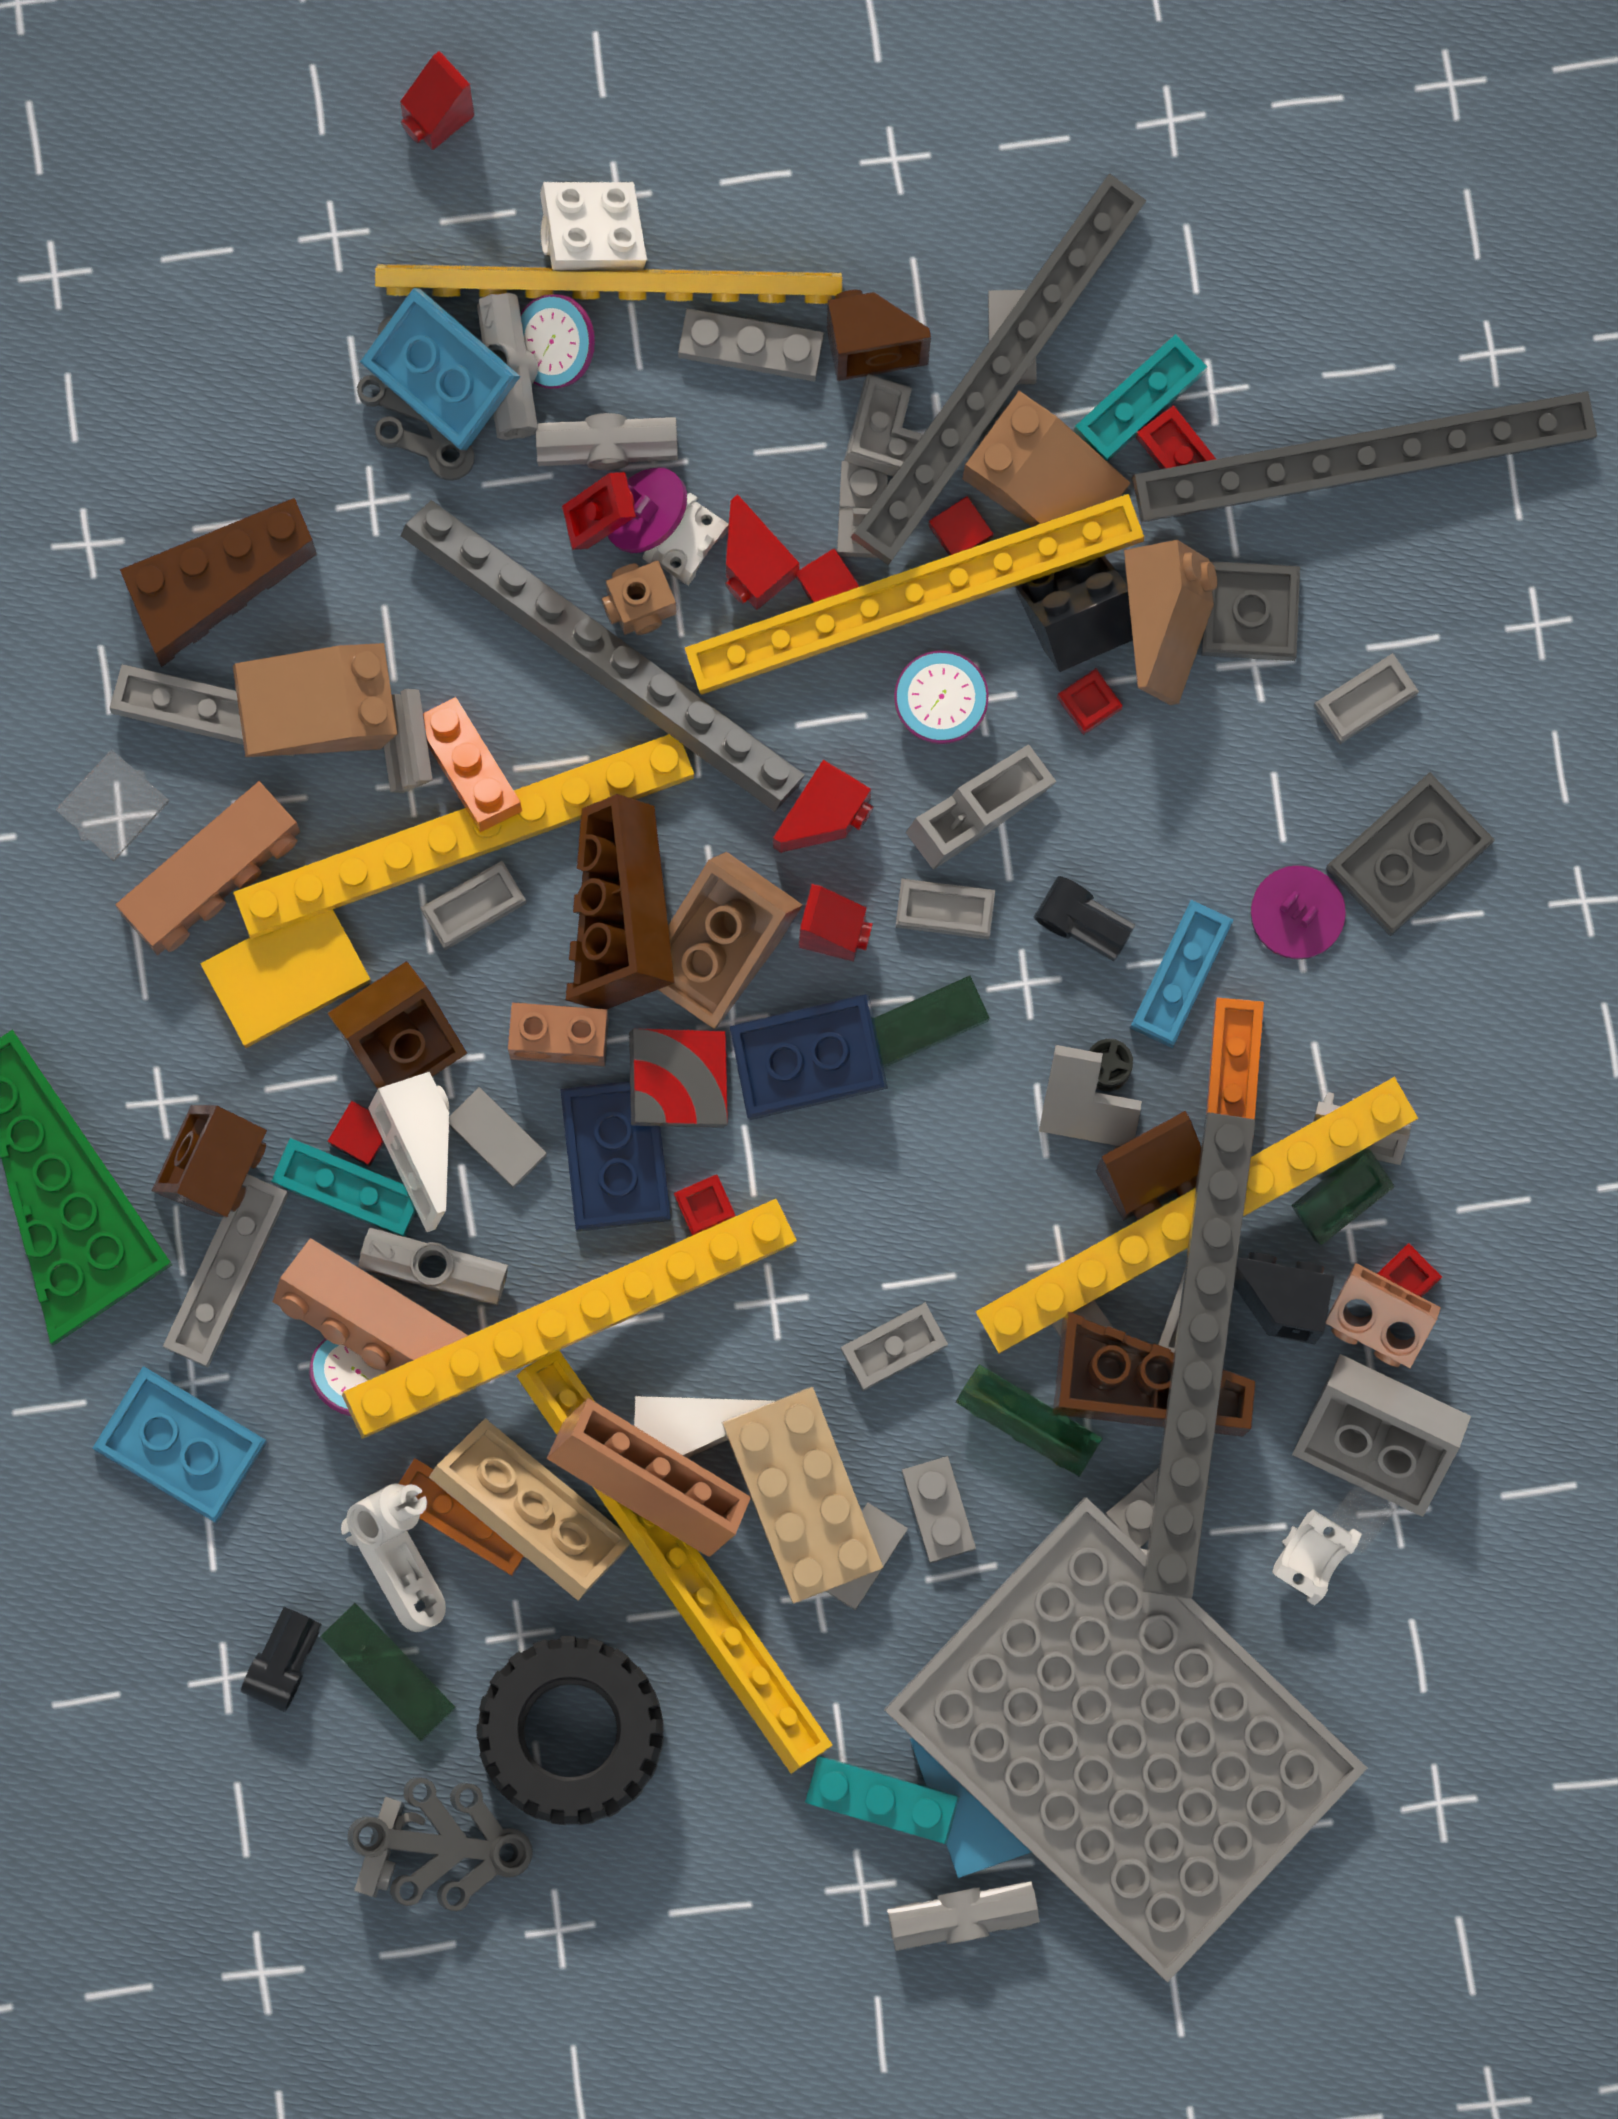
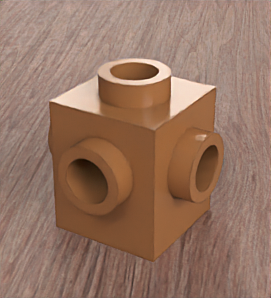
[601,560,677,635]

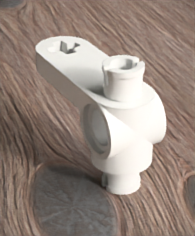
[341,1484,446,1632]

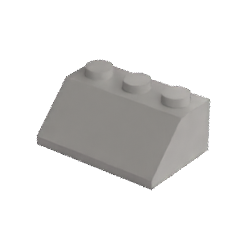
[1292,1354,1471,1517]

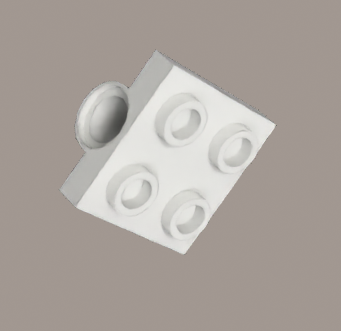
[540,182,647,271]

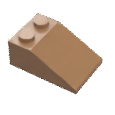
[962,391,1130,527]
[1124,540,1217,705]
[233,643,397,757]
[658,851,803,1029]

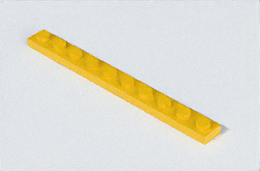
[375,264,842,304]
[684,494,1144,695]
[233,734,694,939]
[975,1077,1418,1354]
[342,1199,797,1439]
[516,1350,833,1774]

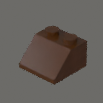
[827,289,931,381]
[327,961,468,1090]
[151,1105,267,1217]
[1096,1111,1201,1221]

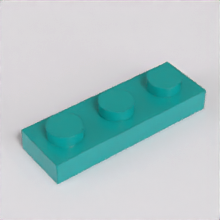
[1074,334,1208,462]
[271,1138,416,1237]
[805,1756,960,1844]

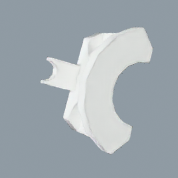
[642,493,729,586]
[1272,1510,1361,1606]

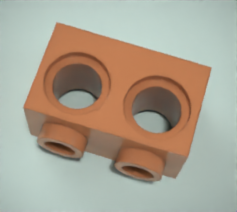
[508,1002,609,1066]
[1326,1263,1441,1368]

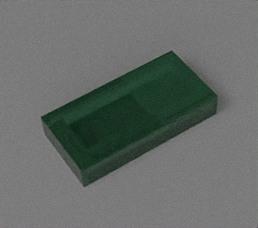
[1291,1148,1395,1245]

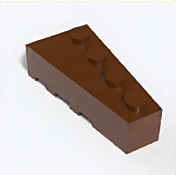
[120,498,317,668]
[565,794,675,1009]
[1053,1311,1256,1437]

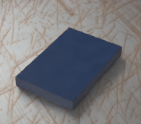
[730,994,888,1120]
[560,1081,671,1232]

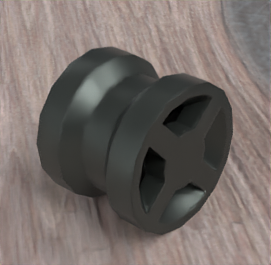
[1089,1038,1133,1091]

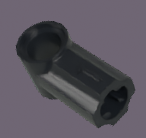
[1033,876,1135,961]
[241,1607,322,1712]

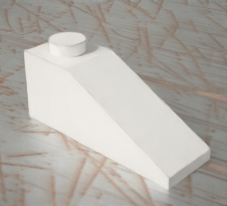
[368,1072,449,1232]
[634,1396,774,1458]

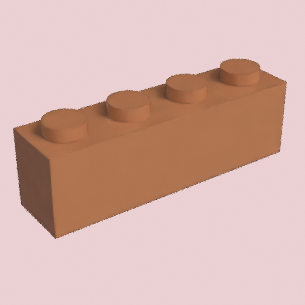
[115,781,300,956]
[272,1238,468,1372]
[547,1398,751,1557]

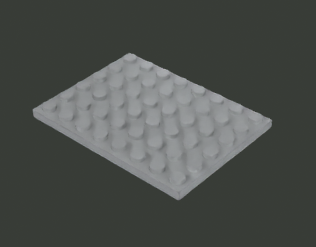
[884,1497,1367,1983]

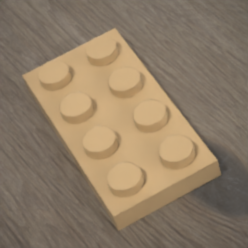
[722,1387,883,1604]
[429,1418,631,1601]

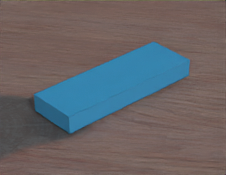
[1130,900,1234,1048]

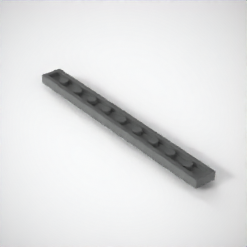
[850,173,1147,565]
[1132,391,1597,523]
[401,500,805,812]
[1142,1112,1256,1599]

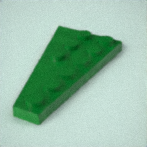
[0,1029,172,1346]

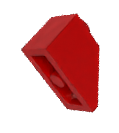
[400,50,475,150]
[725,494,799,610]
[773,759,874,853]
[799,884,873,962]

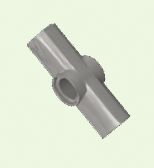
[477,293,538,440]
[536,413,678,470]
[358,1228,509,1306]
[887,1881,1040,1951]

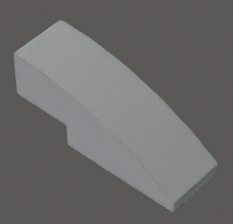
[906,744,1057,870]

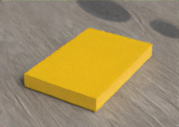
[200,909,371,1049]

